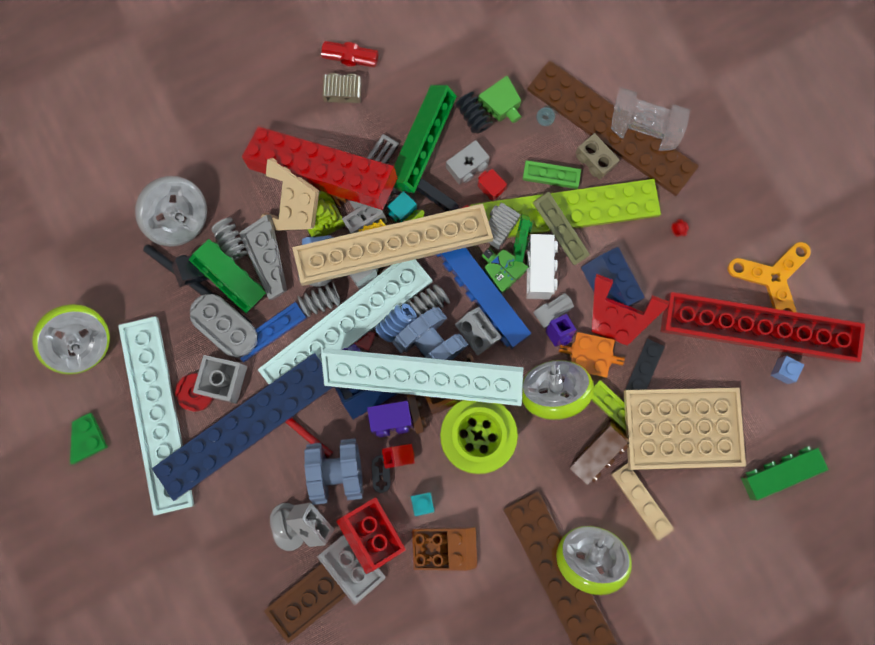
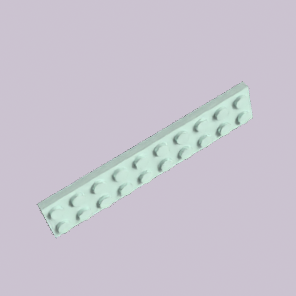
[258,259,433,385]
[118,316,195,516]
[321,348,524,406]

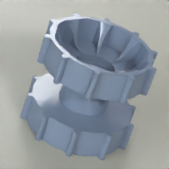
[392,307,468,361]
[304,438,363,505]

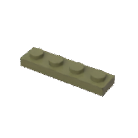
[532,192,590,266]

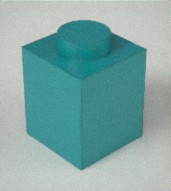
[387,191,417,223]
[411,492,434,516]

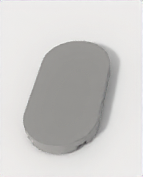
[190,294,257,357]

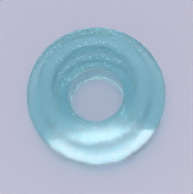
[536,107,555,126]

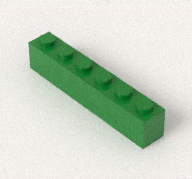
[394,85,457,193]

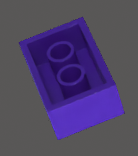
[367,401,413,437]

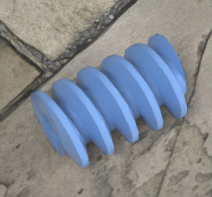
[375,304,417,342]

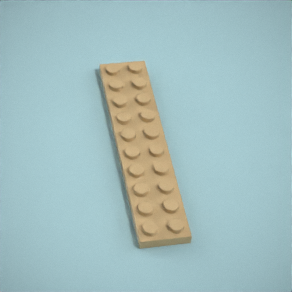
[292,204,493,286]

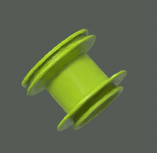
[440,400,518,474]

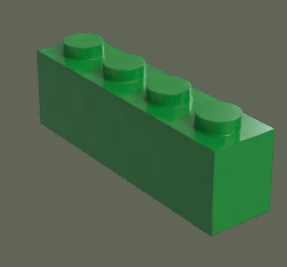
[189,239,266,313]
[741,446,829,501]

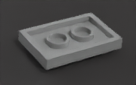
[317,535,386,605]

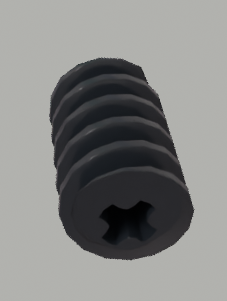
[456,92,493,134]

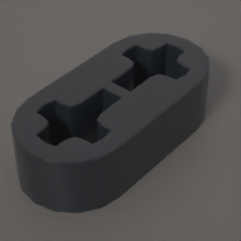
[372,455,391,493]

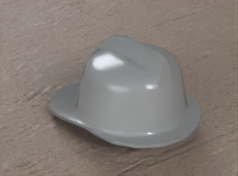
[270,503,303,551]

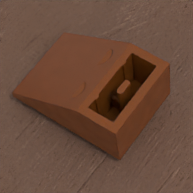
[412,527,477,571]

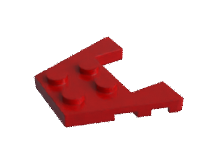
[592,274,669,346]

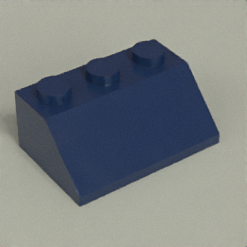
[581,247,645,307]
[335,387,398,420]

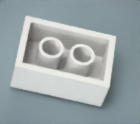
[526,234,558,299]

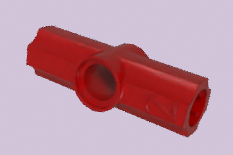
[321,41,378,68]

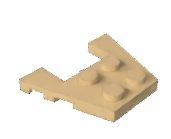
[261,158,319,230]

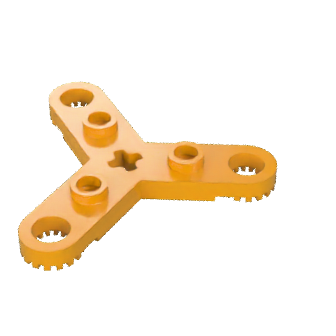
[727,242,811,312]

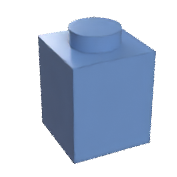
[770,356,804,384]

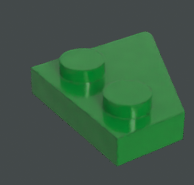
[513,214,532,262]
[70,413,108,465]

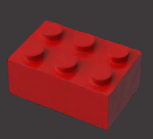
[336,497,406,574]

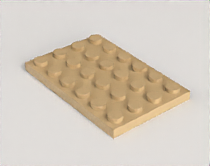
[624,388,746,470]

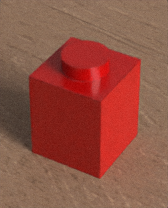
[478,169,507,201]
[382,444,415,469]

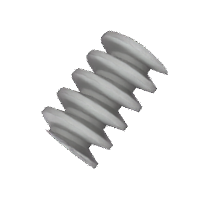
[211,217,248,260]
[297,282,340,317]
[407,284,450,317]

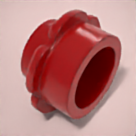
[671,219,689,237]

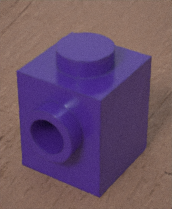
[545,314,577,347]

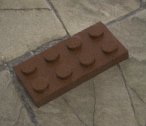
[264,564,347,643]

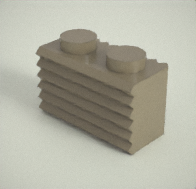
[322,73,362,103]

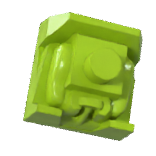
[307,191,346,237]

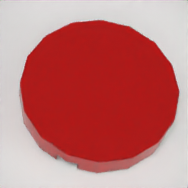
[175,373,214,412]

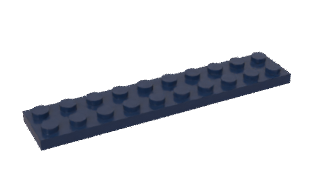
[151,353,334,501]

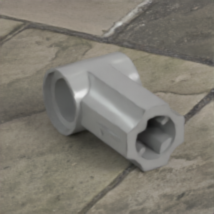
[533,293,574,328]

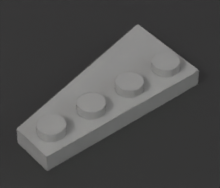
[239,214,287,300]

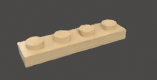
[611,463,674,541]

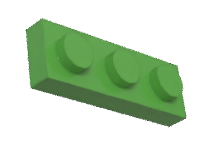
[522,160,581,189]

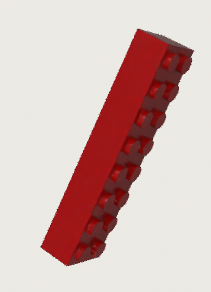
[242,126,398,210]

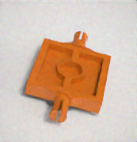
[558,332,625,378]

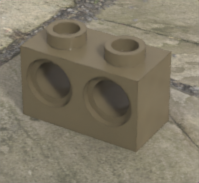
[575,133,620,180]

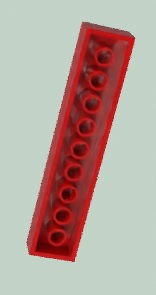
[660,292,865,363]

